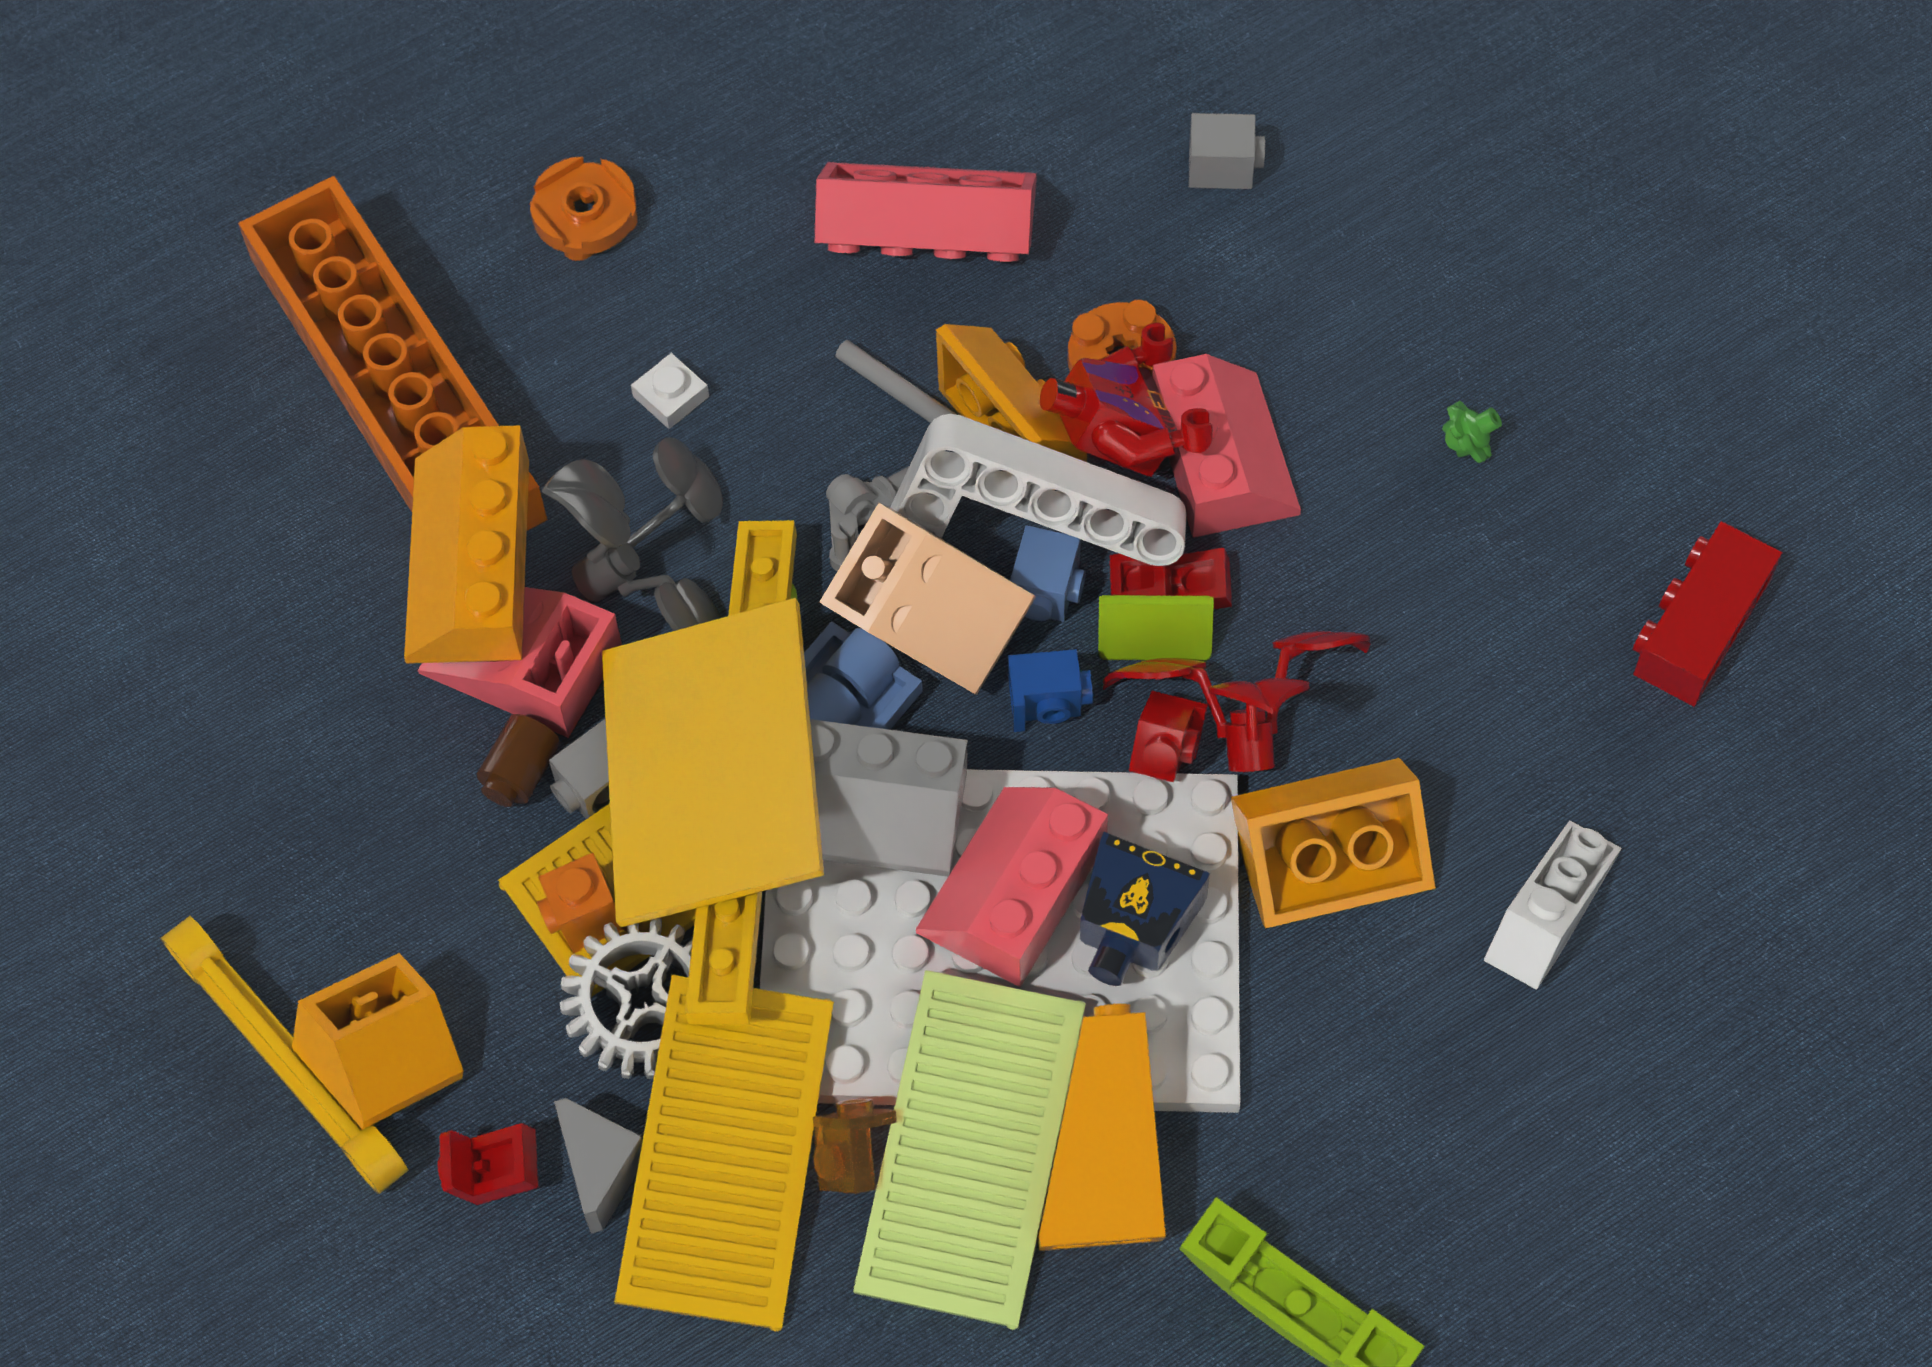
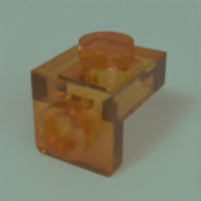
[813,1098,897,1194]

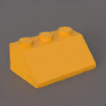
[936,324,1087,462]
[1231,758,1435,928]

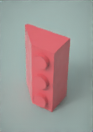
[1152,354,1301,538]
[916,787,1108,987]

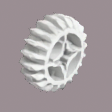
[560,918,693,1079]

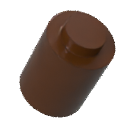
[476,714,561,807]

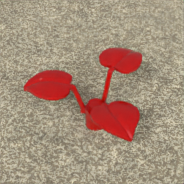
[1102,631,1370,772]

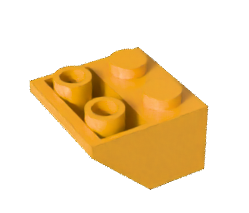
[292,953,464,1130]

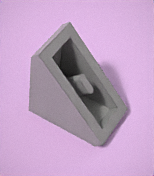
[554,1098,642,1234]

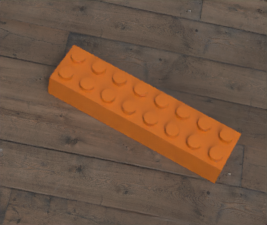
[238,176,548,531]

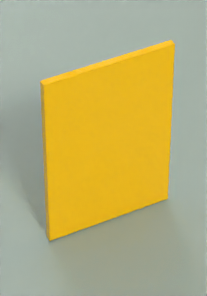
[602,598,824,927]

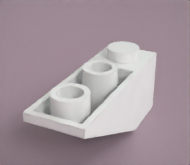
[1483,820,1622,990]

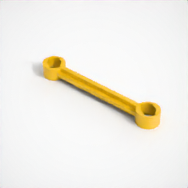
[161,916,409,1194]

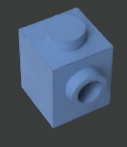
[1010,525,1086,622]

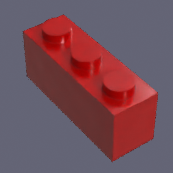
[1632,521,1782,707]

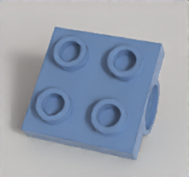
[804,621,923,730]

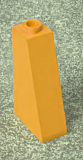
[1038,1004,1166,1251]

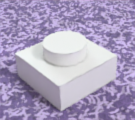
[631,353,709,429]

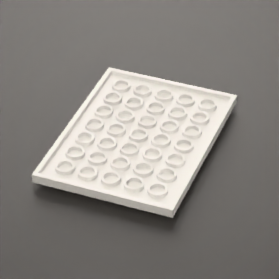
[760,769,1240,1113]

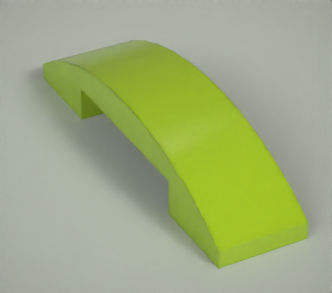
[1180,1197,1424,1367]

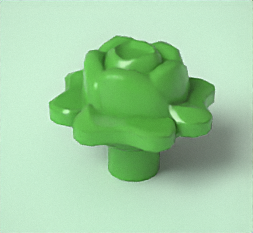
[1442,401,1502,463]

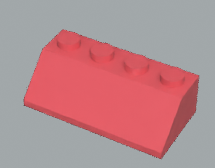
[815,162,1037,262]

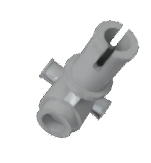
[826,466,928,572]

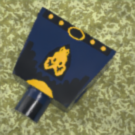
[1080,832,1210,986]

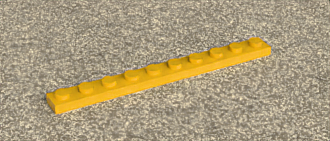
[685,520,797,1025]

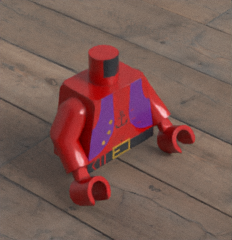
[1039,323,1213,477]

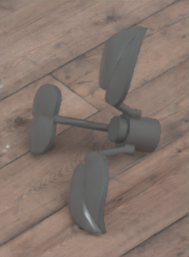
[542,437,723,631]

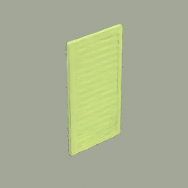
[853,970,1086,1330]

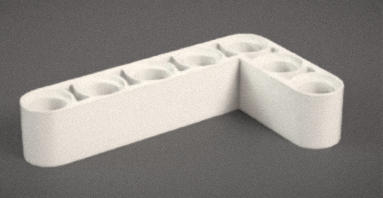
[890,414,1187,566]

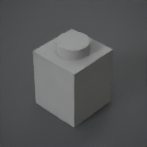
[1189,113,1265,189]

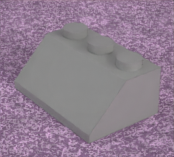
[810,719,967,877]

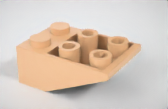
[820,503,1036,695]

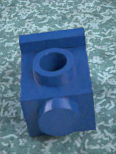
[1008,649,1093,732]

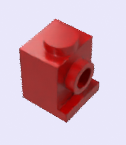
[1129,691,1208,783]

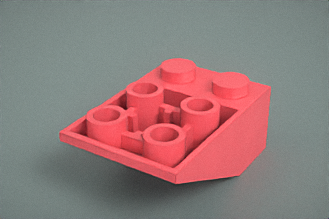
[418,587,622,738]

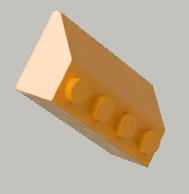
[404,425,529,664]

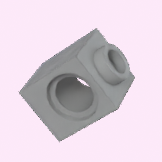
[549,719,610,819]

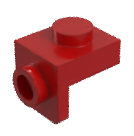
[437,1123,538,1205]

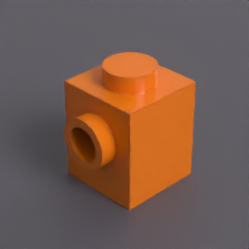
[537,853,627,953]

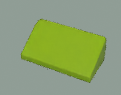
[1098,595,1214,661]

